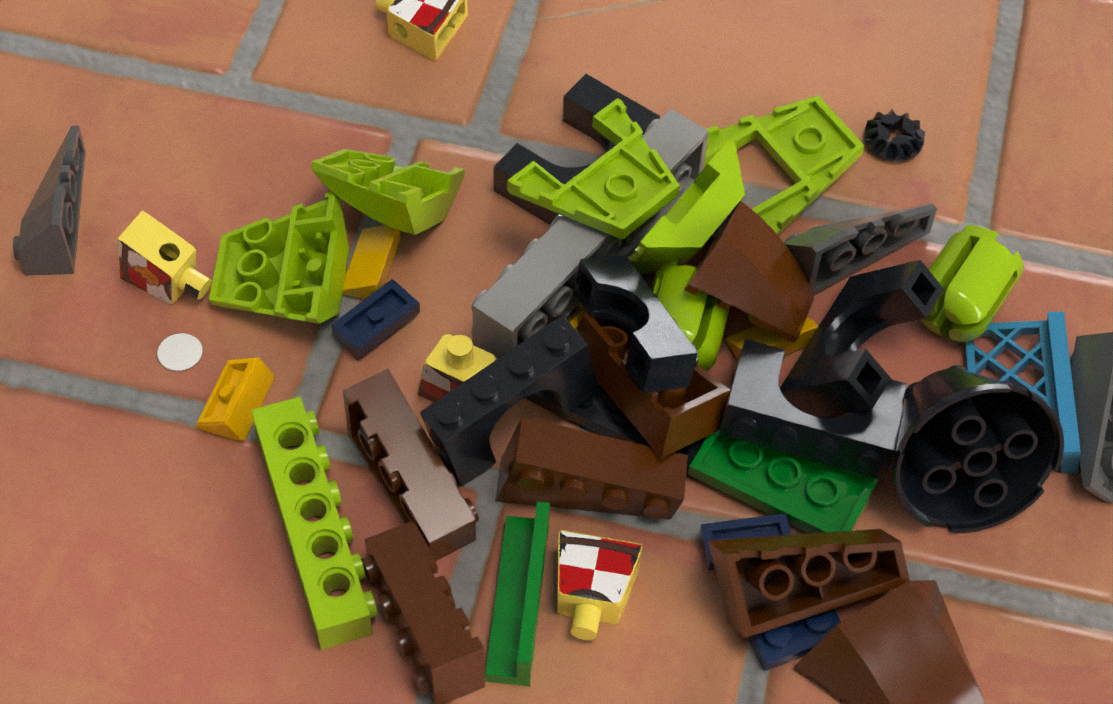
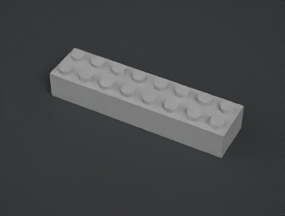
[471,108,709,359]

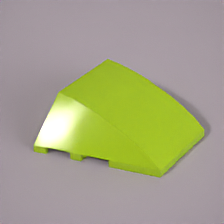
[629,139,745,274]
[311,149,465,235]
[209,191,349,324]

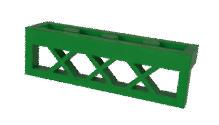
[485,501,550,686]

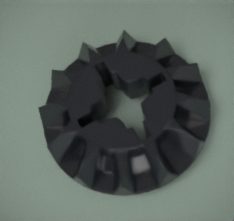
[864,109,925,161]

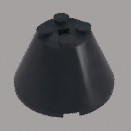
[893,365,1064,533]

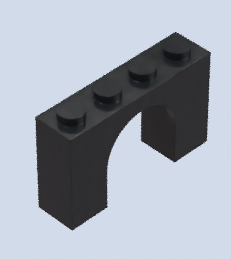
[493,74,660,225]
[780,260,944,417]
[420,315,599,486]
[719,339,907,481]

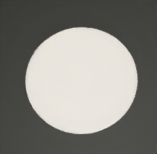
[157,333,203,371]

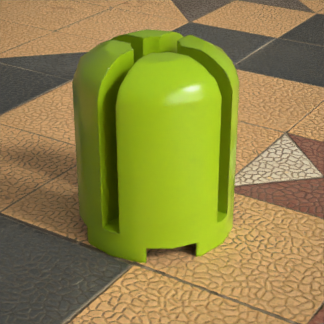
[920,225,1024,343]
[651,259,731,372]

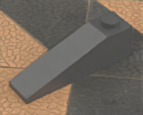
[13,126,86,275]
[784,203,937,296]
[1070,332,1113,503]

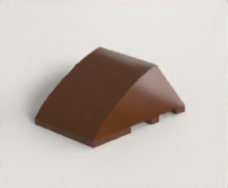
[684,201,814,343]
[794,580,985,704]

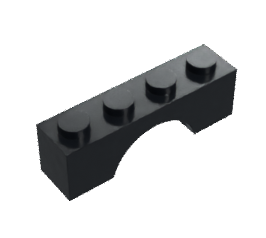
[574,255,698,393]

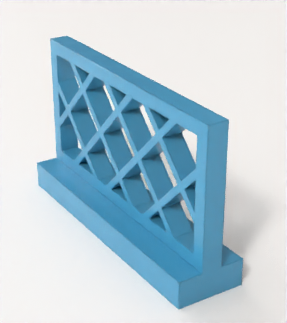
[965,311,1081,474]

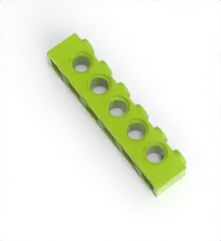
[251,396,378,650]

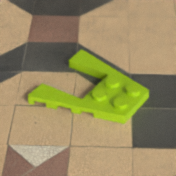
[703,95,864,236]

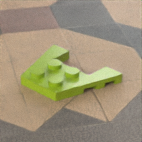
[507,98,680,240]

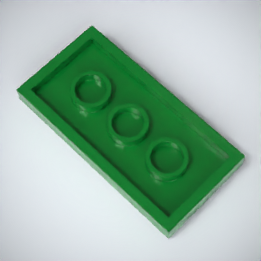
[688,408,879,533]

